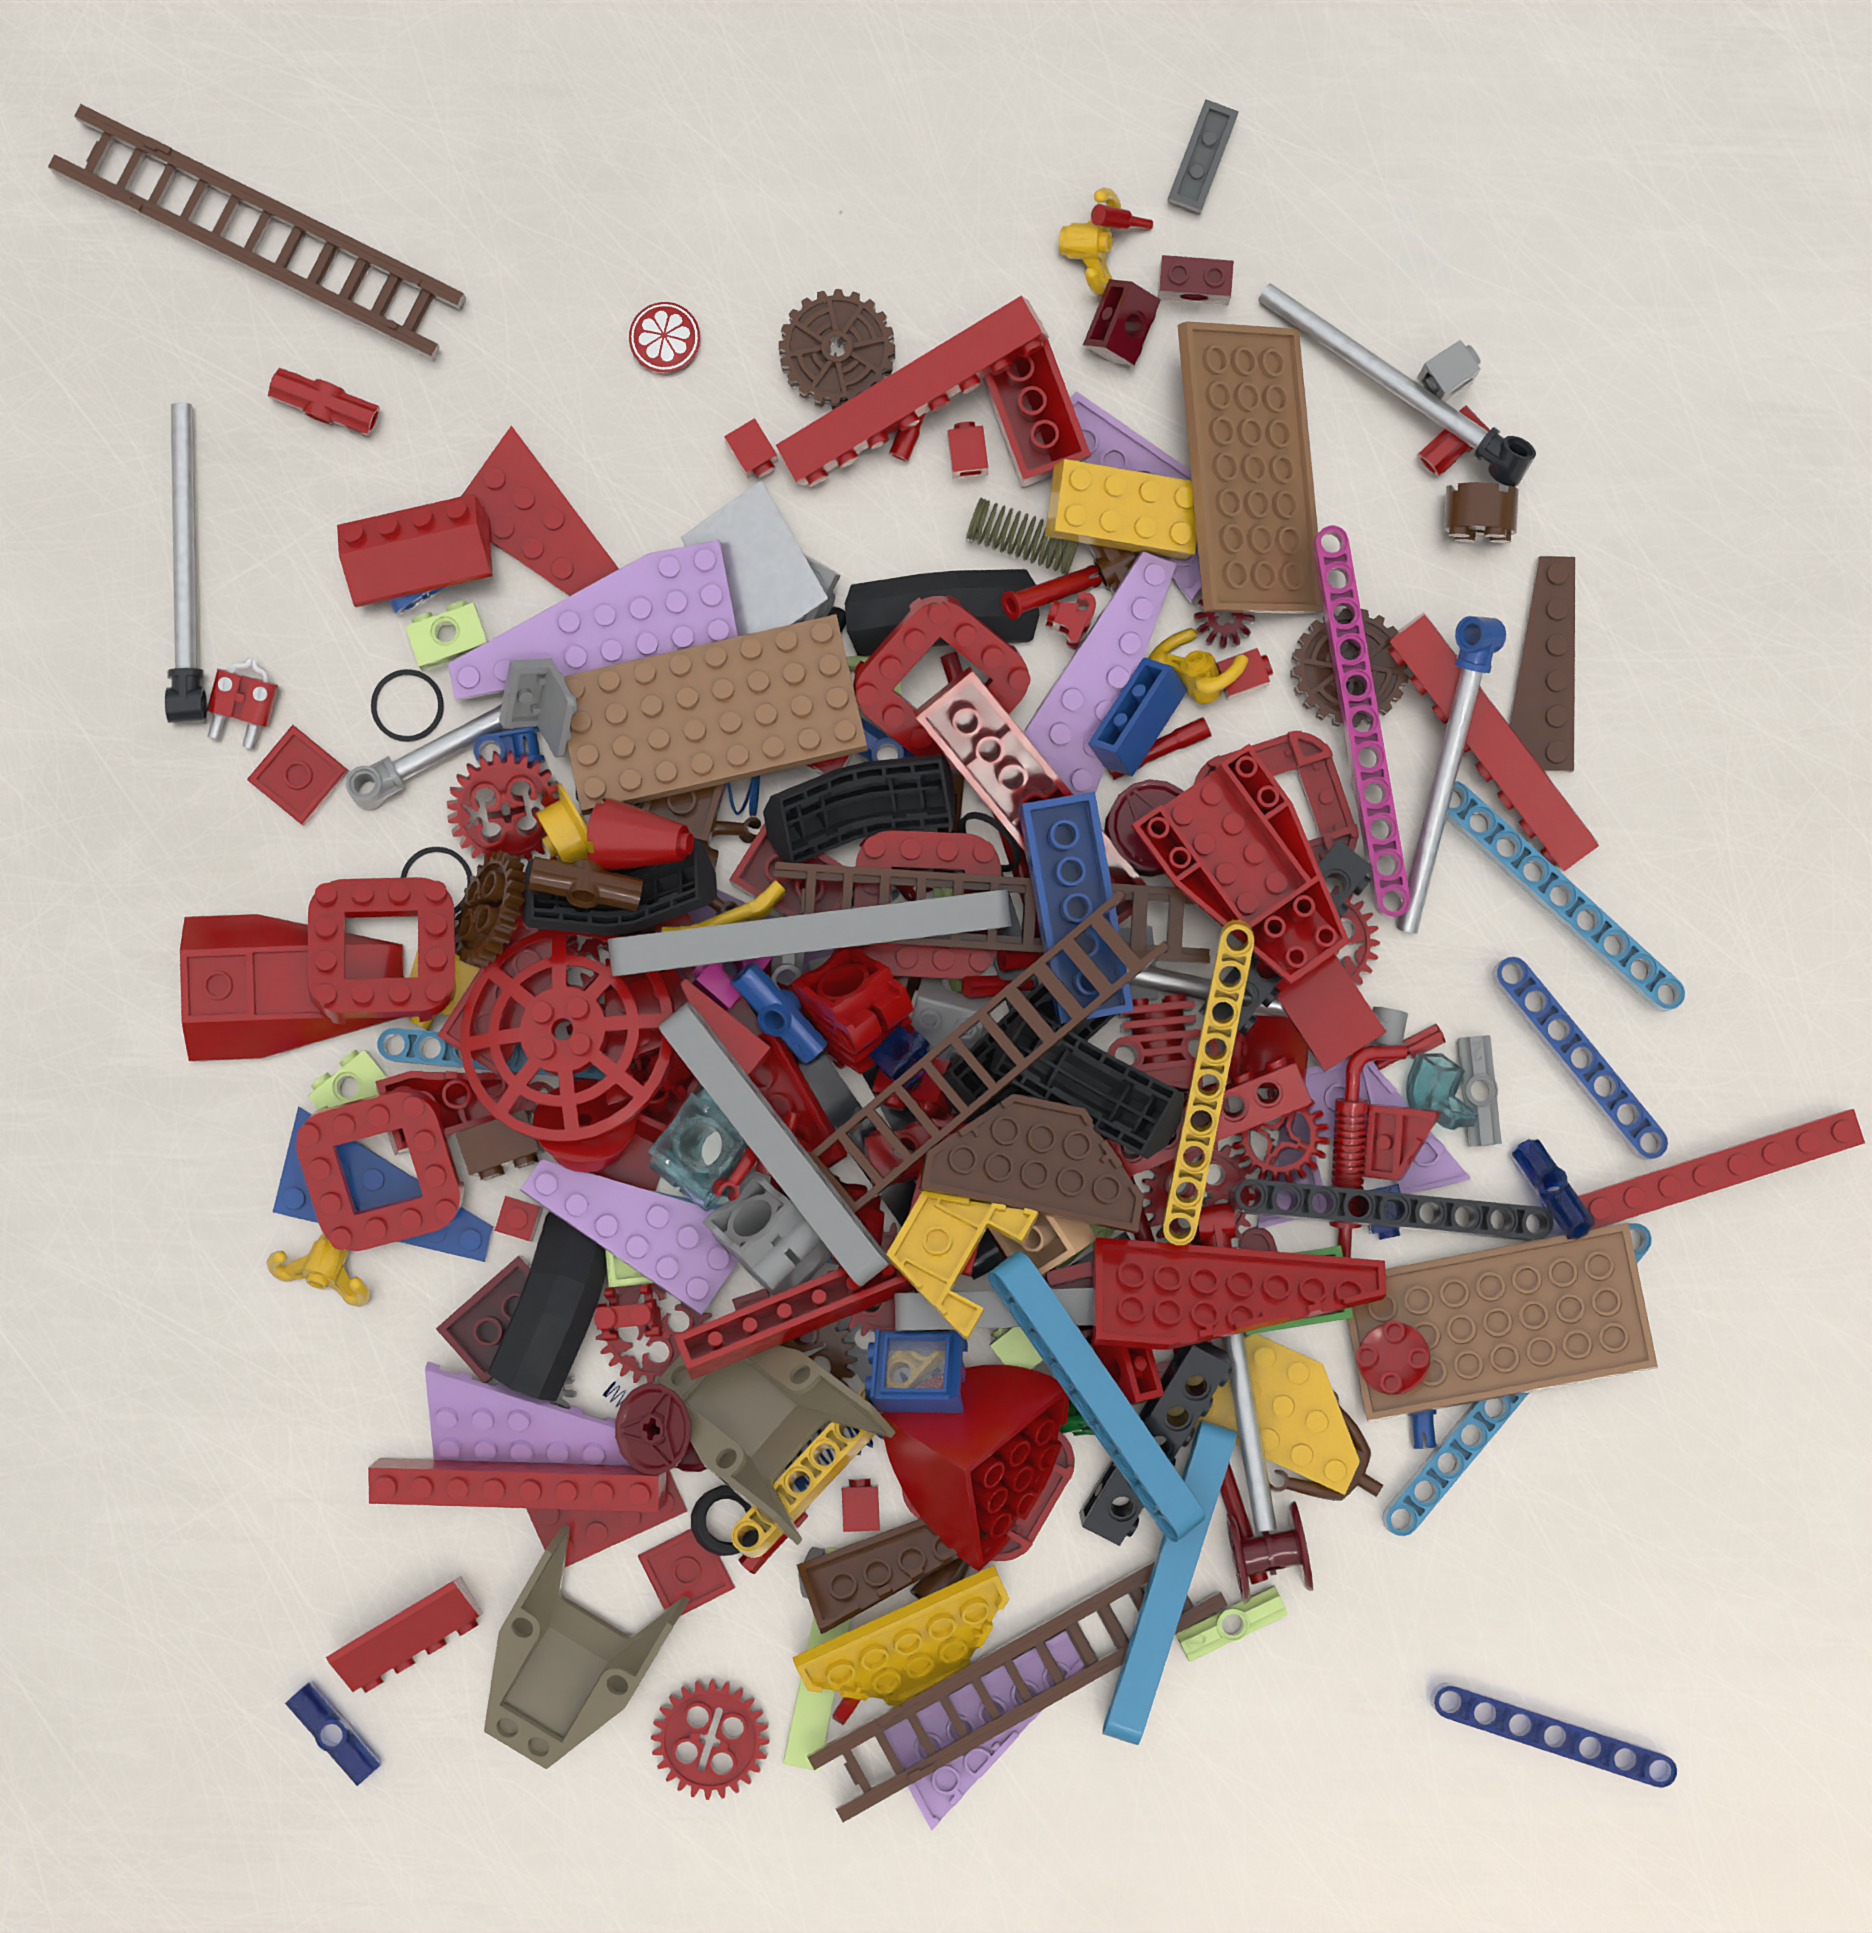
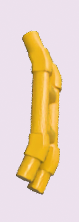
[662,880,786,932]

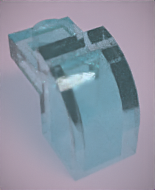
[1406,1053,1479,1130]

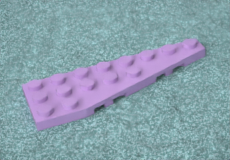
[448,540,738,701]

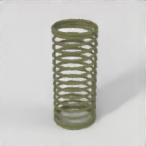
[966,497,1079,575]

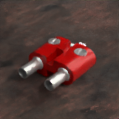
[207,658,278,749]

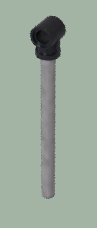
[1258,283,1536,487]
[165,403,207,723]

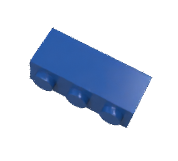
[1088,658,1187,777]

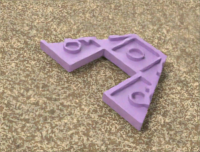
[1257,1058,1471,1229]

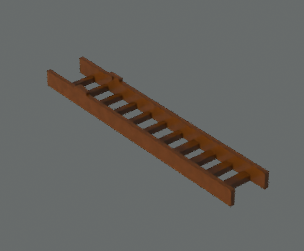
[809,890,1171,1214]

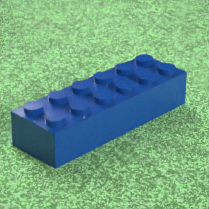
[1018,792,1134,1024]

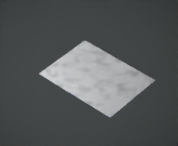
[681,480,829,636]

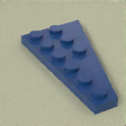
[273,1106,494,1262]

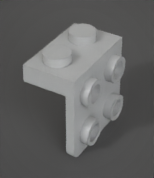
[499,658,577,757]

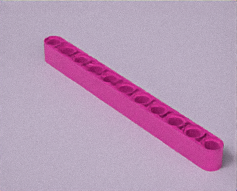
[1313,525,1410,918]

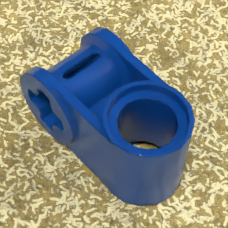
[473,726,545,765]

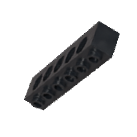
[1198,839,1373,1036]
[1079,1341,1232,1546]

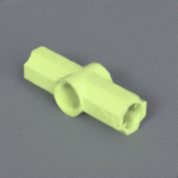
[1176,1586,1288,1662]

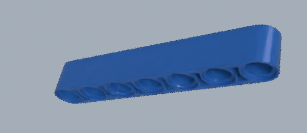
[1492,957,1668,1160]

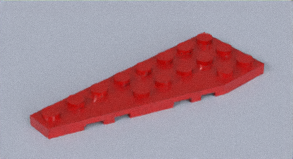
[1093,1237,1386,1350]

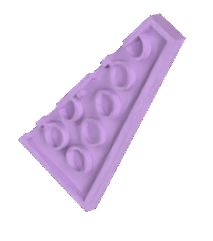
[1070,391,1202,603]
[520,1159,738,1315]

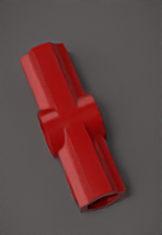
[267,368,380,436]

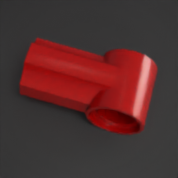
[1417,405,1490,477]

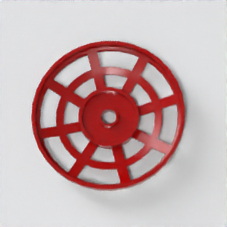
[460,929,675,1143]

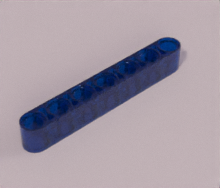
[1430,1683,1677,1788]

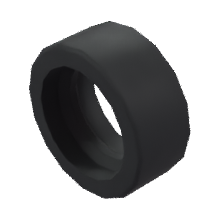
[691,1485,759,1556]

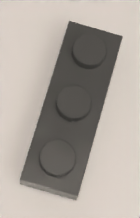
[1167,99,1239,214]

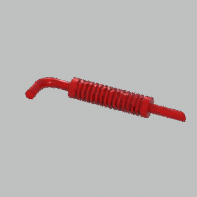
[1329,1045,1407,1258]

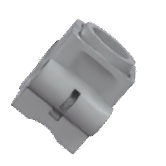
[702,1171,832,1296]

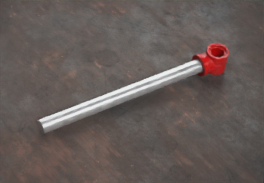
[1195,1202,1277,1532]

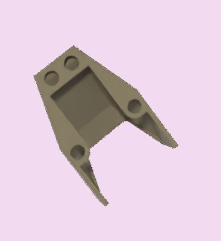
[658,1345,896,1545]
[484,1524,690,1769]

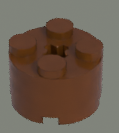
[1444,482,1519,543]

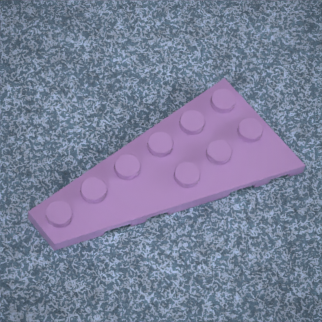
[425,1361,630,1466]
[883,1630,1084,1831]

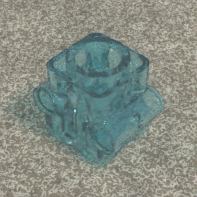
[648,1088,748,1212]

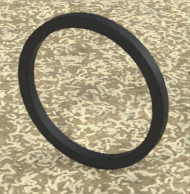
[371,669,444,742]
[958,812,1021,872]
[400,847,472,914]

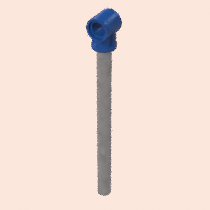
[1397,616,1506,934]

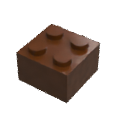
[455,1109,545,1181]

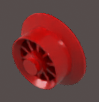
[533,1081,636,1173]

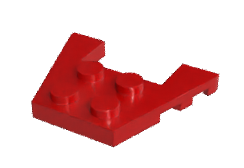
[604,969,688,1108]

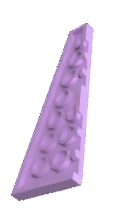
[979,552,1177,803]

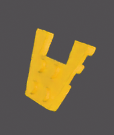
[886,1191,1038,1340]

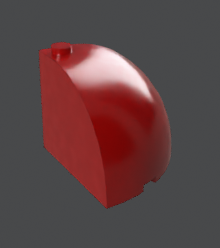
[881,1365,1069,1572]

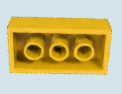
[1045,459,1197,560]

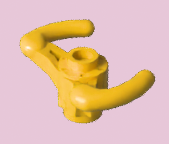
[1059,187,1121,296]
[1148,628,1248,704]
[266,1234,370,1307]

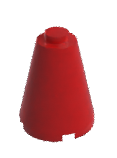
[587,798,694,871]

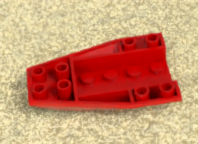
[1131,744,1350,985]
[180,914,404,1061]

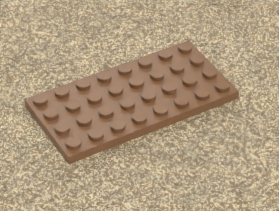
[1177,321,1323,614]
[564,614,868,816]
[1348,1223,1658,1422]

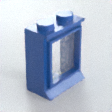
[865,1329,968,1413]

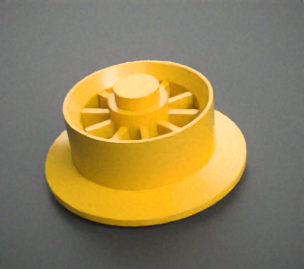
[536,783,594,863]

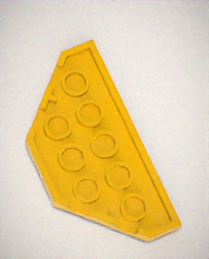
[1144,1333,1360,1495]
[792,1565,1010,1706]

